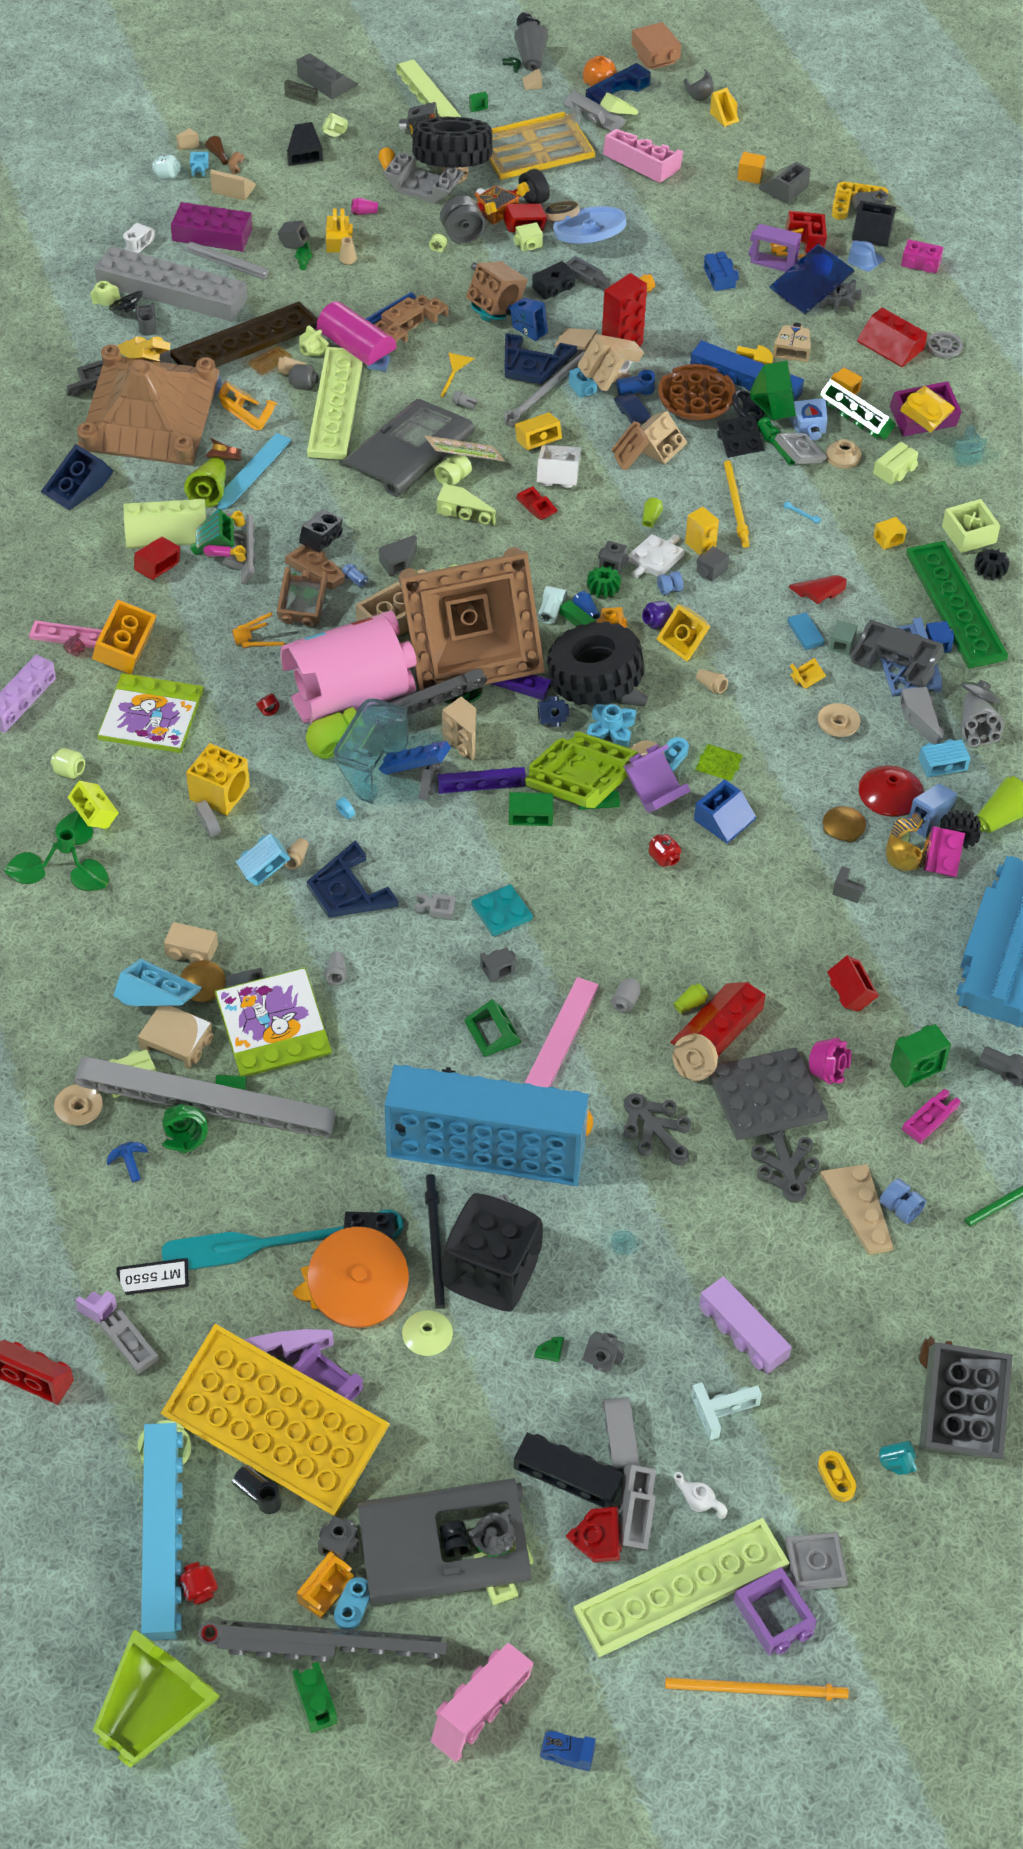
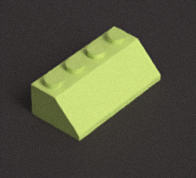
[124,499,207,548]

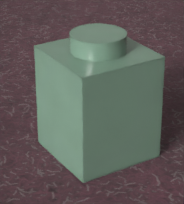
[829,620,858,655]

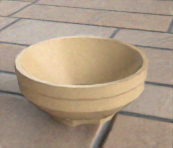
[826,439,862,469]

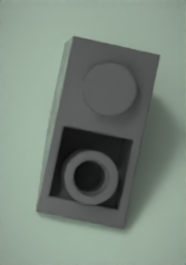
[379,535,417,577]

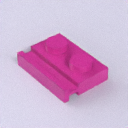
[923,826,965,877]

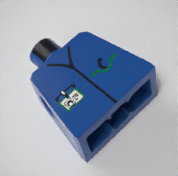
[506,298,548,341]

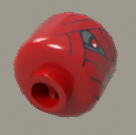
[648,834,681,867]

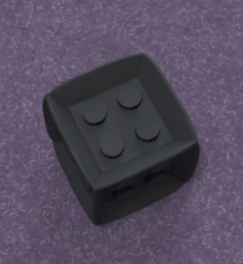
[441,1193,543,1312]

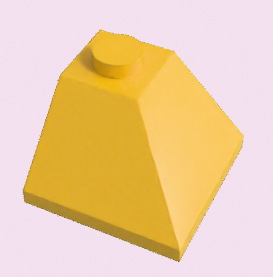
[656,604,710,661]

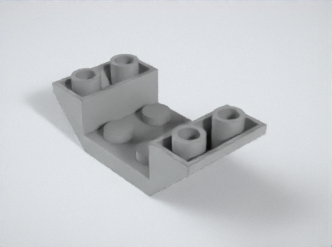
[383,152,464,204]

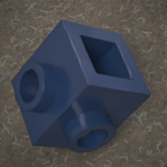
[537,696,570,727]

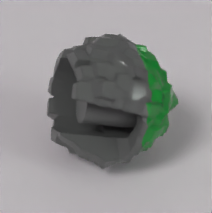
[472,1512,516,1557]

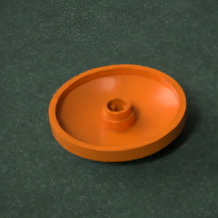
[307,1227,409,1328]

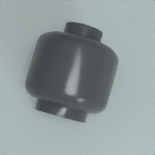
[289,364,318,390]

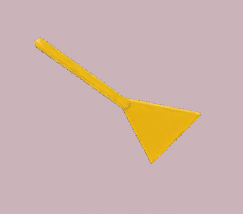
[440,352,475,397]

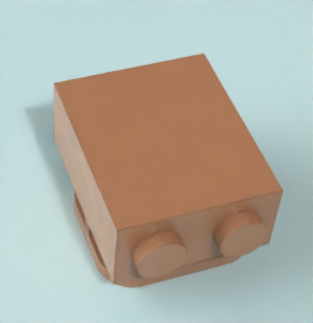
[631,22,681,69]

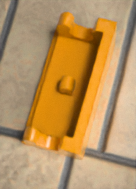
[297,1551,355,1619]

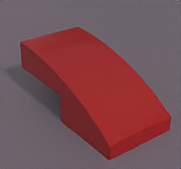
[516,486,558,521]

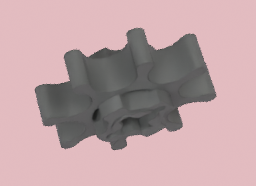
[814,275,862,314]

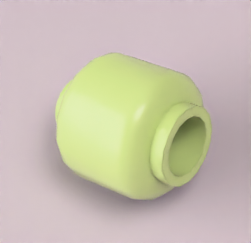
[51,748,85,779]

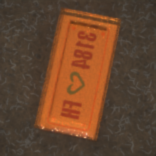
[249,345,291,376]

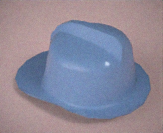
[847,240,885,272]

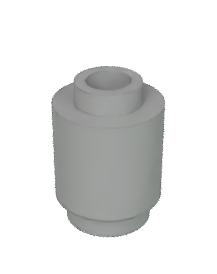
[611,978,641,1012]

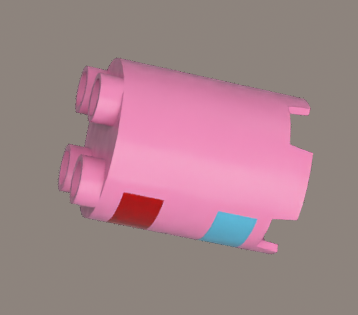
[280,611,417,724]

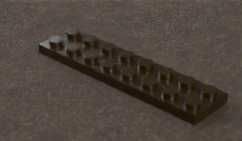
[170,301,318,367]

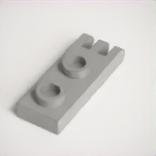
[99,1309,159,1375]

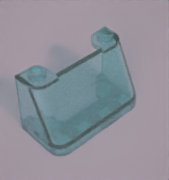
[333,698,408,804]

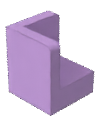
[75,1291,117,1324]

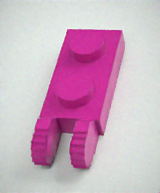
[902,1089,961,1144]

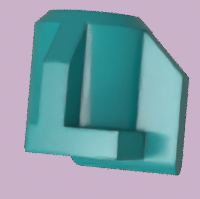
[879,1441,917,1475]

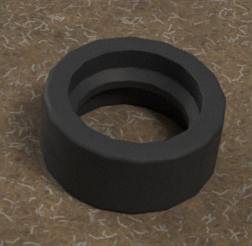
[519,168,550,204]

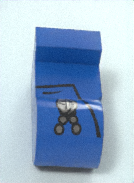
[540,1731,596,1772]

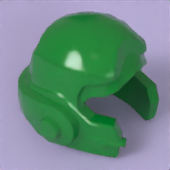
[162,1104,208,1153]

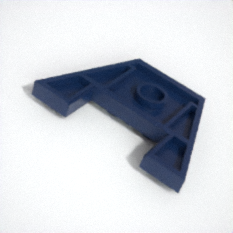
[504,333,577,384]
[307,840,399,918]

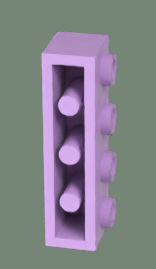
[0,655,56,733]

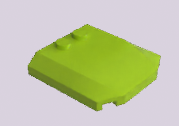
[525,731,638,808]

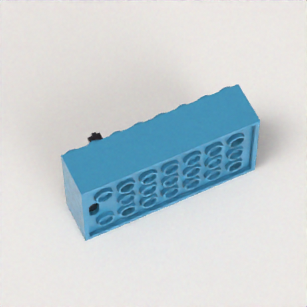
[384,1065,589,1186]

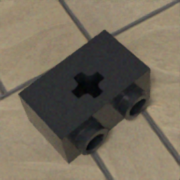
[532,261,576,300]

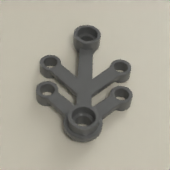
[624,1093,691,1166]
[751,1130,819,1202]

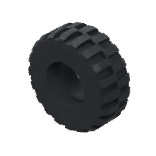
[412,116,492,168]
[547,621,645,706]

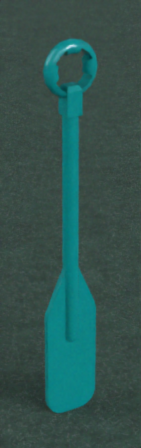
[162,1209,404,1270]

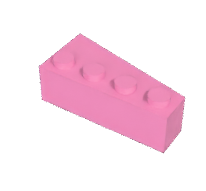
[603,129,683,183]
[430,1643,534,1763]

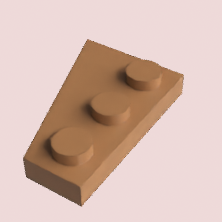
[285,545,345,590]

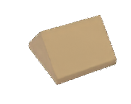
[210,169,256,201]

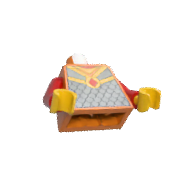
[475,182,530,225]

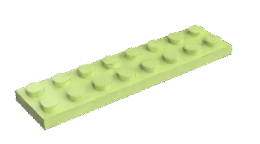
[307,347,363,460]
[573,1518,789,1658]

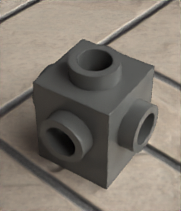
[598,540,629,575]
[582,1331,625,1372]
[317,1516,359,1561]

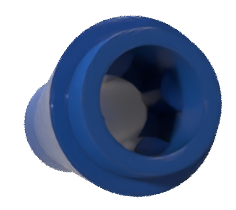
[572,591,600,620]

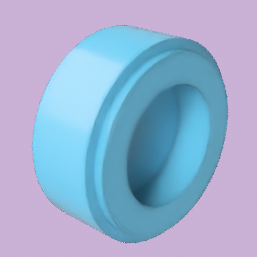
[336,797,355,819]

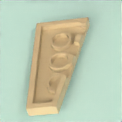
[820,1164,893,1255]

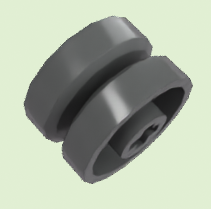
[440,195,486,244]

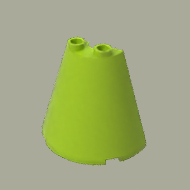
[93,1630,220,1768]

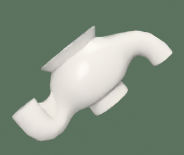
[674,1472,727,1519]

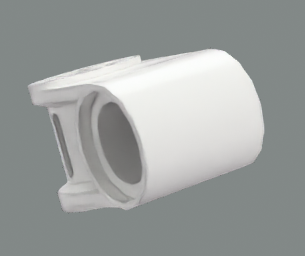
[123,223,155,253]

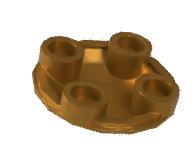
[822,806,866,842]
[180,960,226,1002]

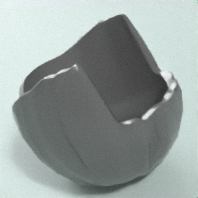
[684,69,714,101]

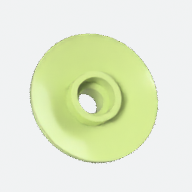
[402,1310,453,1356]

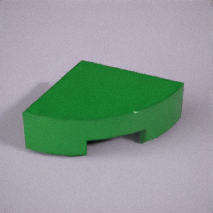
[534,1337,564,1362]

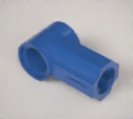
[616,370,655,395]

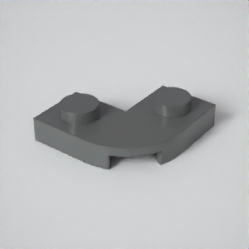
[418,762,442,800]

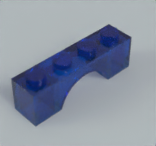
[586,63,651,105]

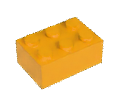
[92,599,157,675]

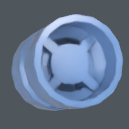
[880,1178,927,1224]

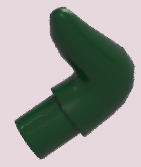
[502,57,521,73]

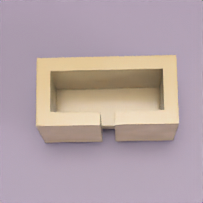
[164,922,218,963]

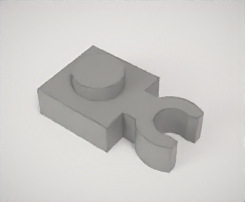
[414,893,456,920]

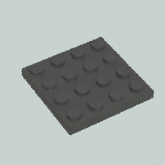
[709,1047,828,1140]

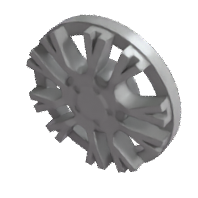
[927,332,963,359]

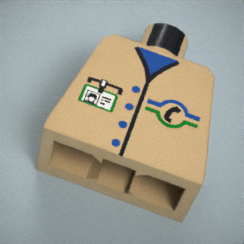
[773,322,811,362]

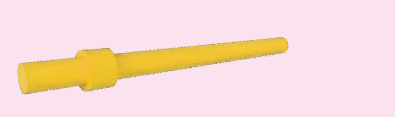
[724,460,750,548]

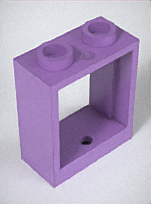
[749,224,801,273]
[734,1567,817,1656]

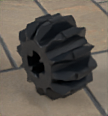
[974,547,1010,581]

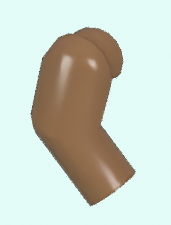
[228,152,244,174]

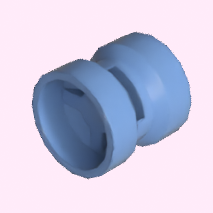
[657,571,683,595]

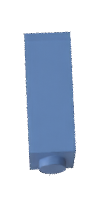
[909,783,957,838]

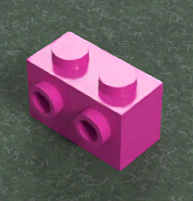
[901,239,944,274]

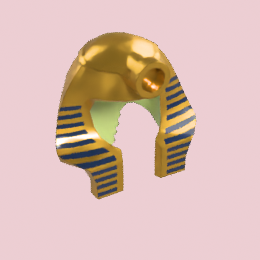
[886,813,931,871]

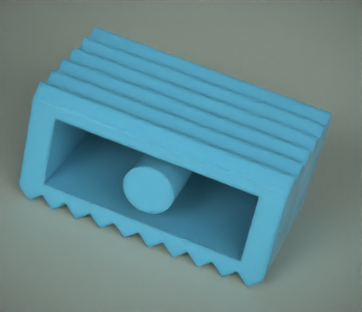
[918,739,970,778]
[236,833,290,886]

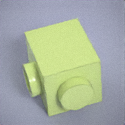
[514,222,543,251]

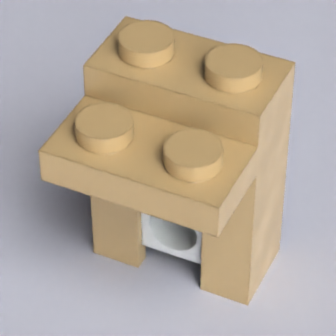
[577,334,644,391]

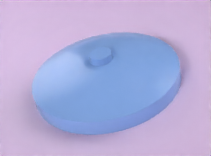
[553,206,627,244]

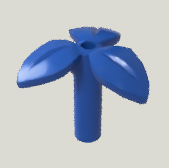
[107,1141,148,1183]

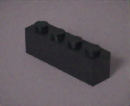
[513,1432,623,1508]

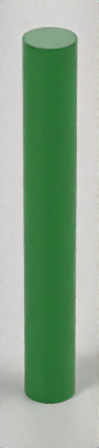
[964,1185,1023,1227]

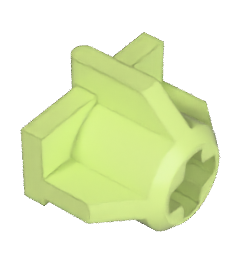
[322,113,348,137]
[90,281,121,306]
[299,325,329,357]

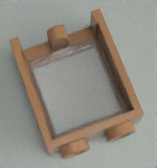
[276,567,328,626]

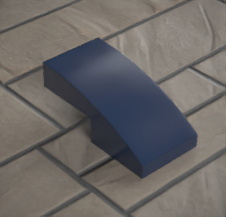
[614,391,651,424]

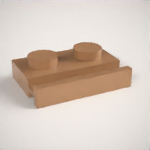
[611,421,650,470]

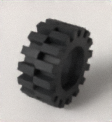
[940,810,981,849]

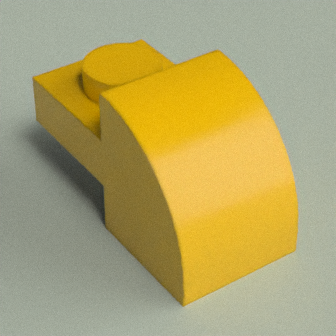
[736,345,773,364]

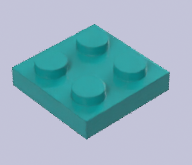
[471,884,533,936]

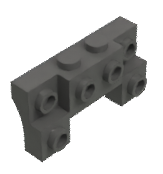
[850,619,944,687]

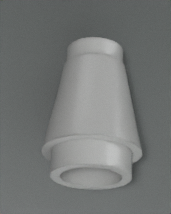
[324,951,347,985]

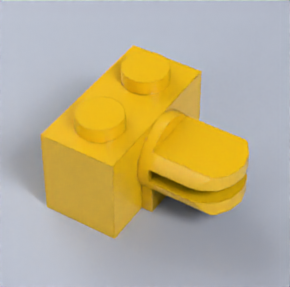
[326,208,353,253]

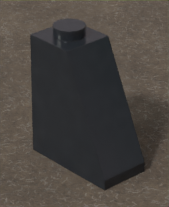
[287,122,323,166]

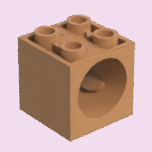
[466,262,528,315]

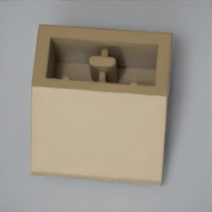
[640,410,687,464]
[442,697,476,761]

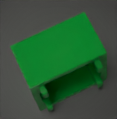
[890,1024,951,1088]

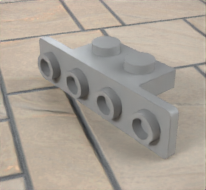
[563,91,626,132]
[222,514,255,585]

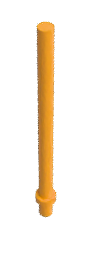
[665,1677,849,1701]

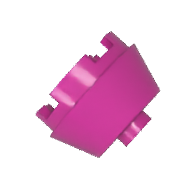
[809,1038,852,1084]

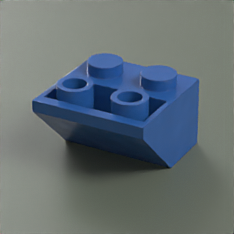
[694,779,756,844]

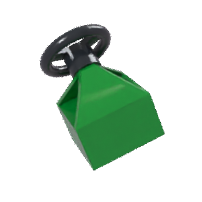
[732,360,796,422]

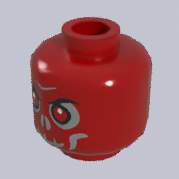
[178,1562,218,1605]

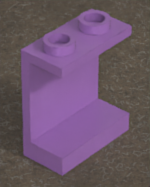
[623,744,691,813]

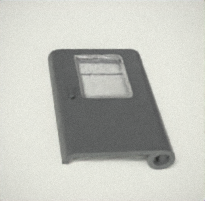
[339,399,474,497]

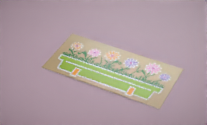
[424,435,506,462]

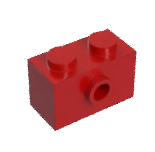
[503,204,547,233]
[134,536,180,580]
[827,955,879,1012]

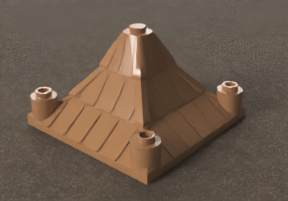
[77,344,220,466]
[398,547,545,691]

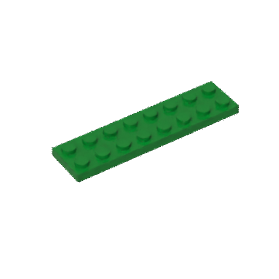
[906,541,1008,669]

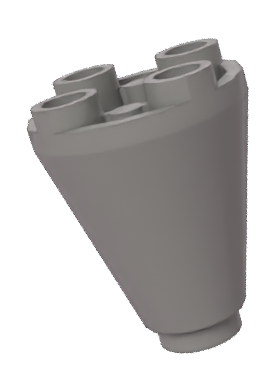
[961,693,1004,747]

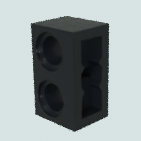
[299,509,343,553]

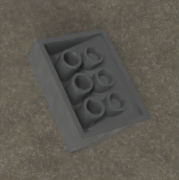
[919,1342,1013,1459]

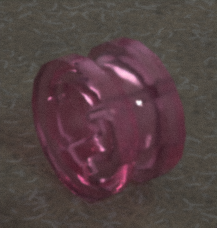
[63,636,85,657]

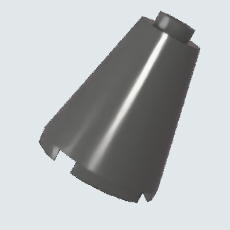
[514,21,548,71]

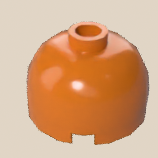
[583,56,617,89]

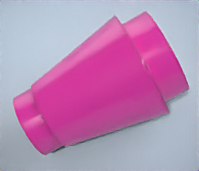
[351,197,378,215]

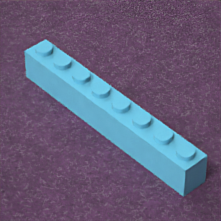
[141,1423,183,1640]

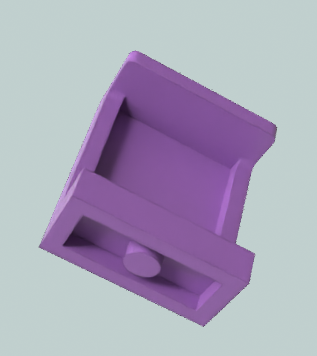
[291,1344,363,1401]

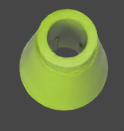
[642,497,663,528]
[673,983,709,1014]

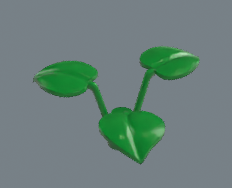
[4,810,109,891]

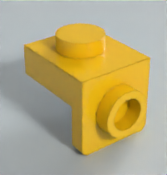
[789,658,826,689]

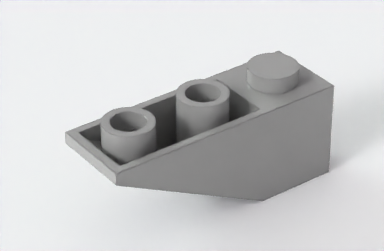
[899,687,944,744]

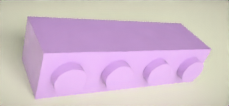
[699,1276,792,1374]

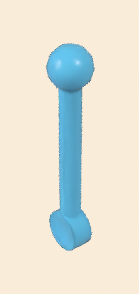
[784,501,821,523]

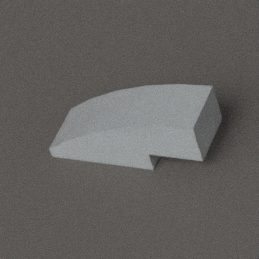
[620,1465,656,1550]

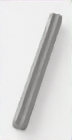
[187,242,269,279]

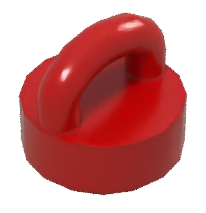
[256,693,280,716]

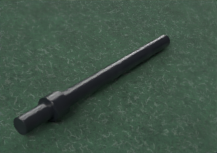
[425,1174,445,1309]

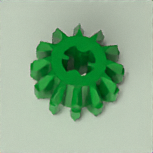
[586,565,621,600]

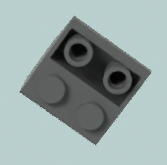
[759,162,811,204]

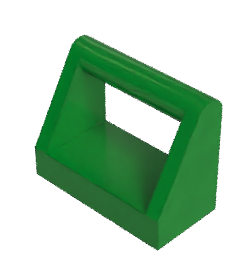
[464,999,522,1057]

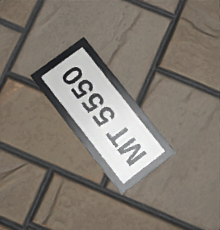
[116,1258,189,1295]

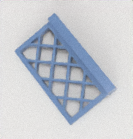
[880,617,942,697]

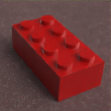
[602,273,647,347]

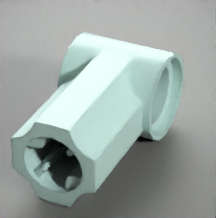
[538,586,567,624]

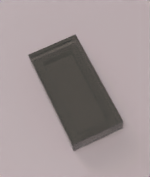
[284,80,318,106]

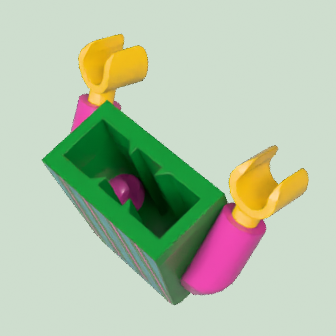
[190,509,247,562]

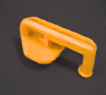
[219,380,277,431]

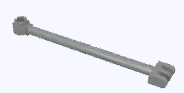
[504,347,588,427]

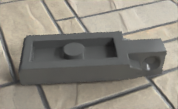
[565,256,610,291]

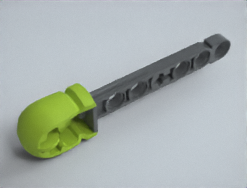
[306,669,487,759]

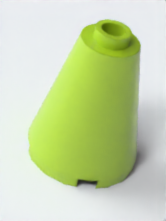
[184,458,226,508]
[976,776,1023,833]

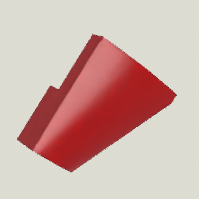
[789,575,847,604]

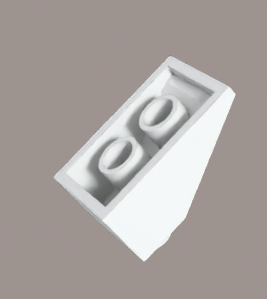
[537,445,581,488]

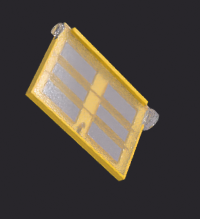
[489,109,595,180]

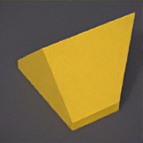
[710,87,739,127]

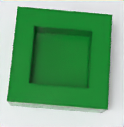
[469,91,488,112]

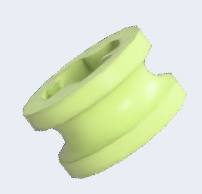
[429,234,447,252]

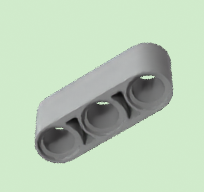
[603,1397,639,1470]

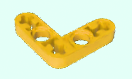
[831,182,889,220]

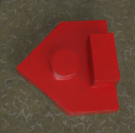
[565,1507,622,1563]

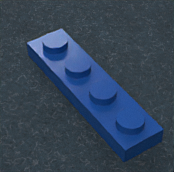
[379,741,451,774]

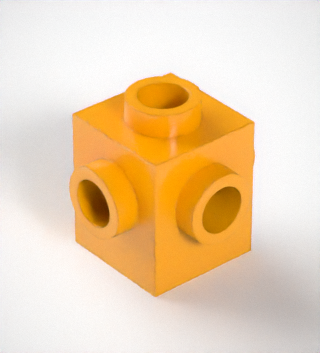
[596,607,627,628]

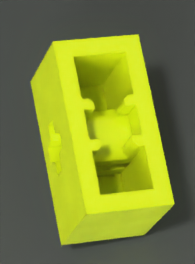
[68,781,119,829]

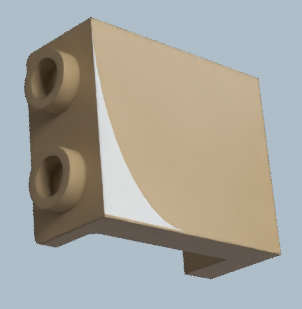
[138,1005,213,1069]

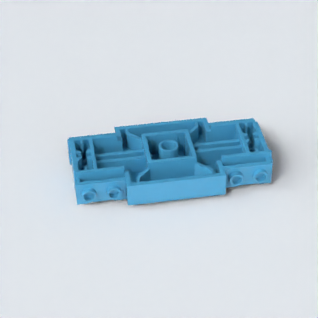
[956,856,1023,1028]

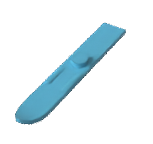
[217,433,291,510]

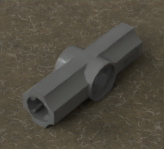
[978,1046,1023,1086]

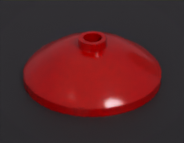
[858,765,924,817]

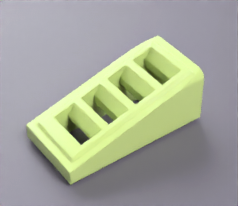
[601,93,638,115]

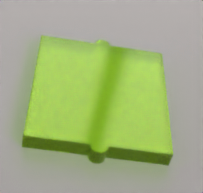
[695,744,743,781]

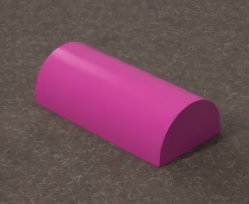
[317,301,396,366]

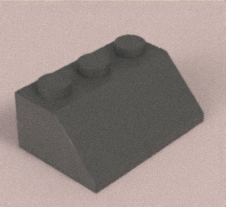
[297,53,358,99]

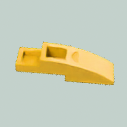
[117,336,170,362]

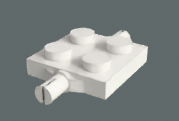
[628,534,684,579]

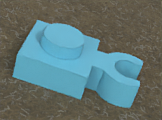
[190,152,209,177]

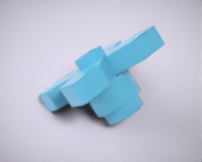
[587,704,636,747]

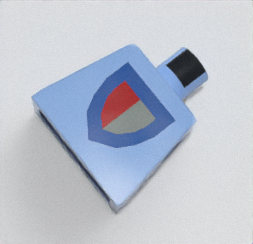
[788,398,827,441]

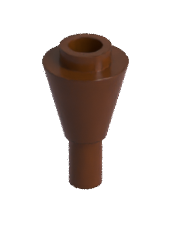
[205,136,228,165]

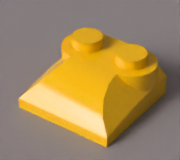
[900,386,955,433]

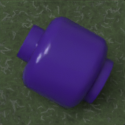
[642,601,674,629]

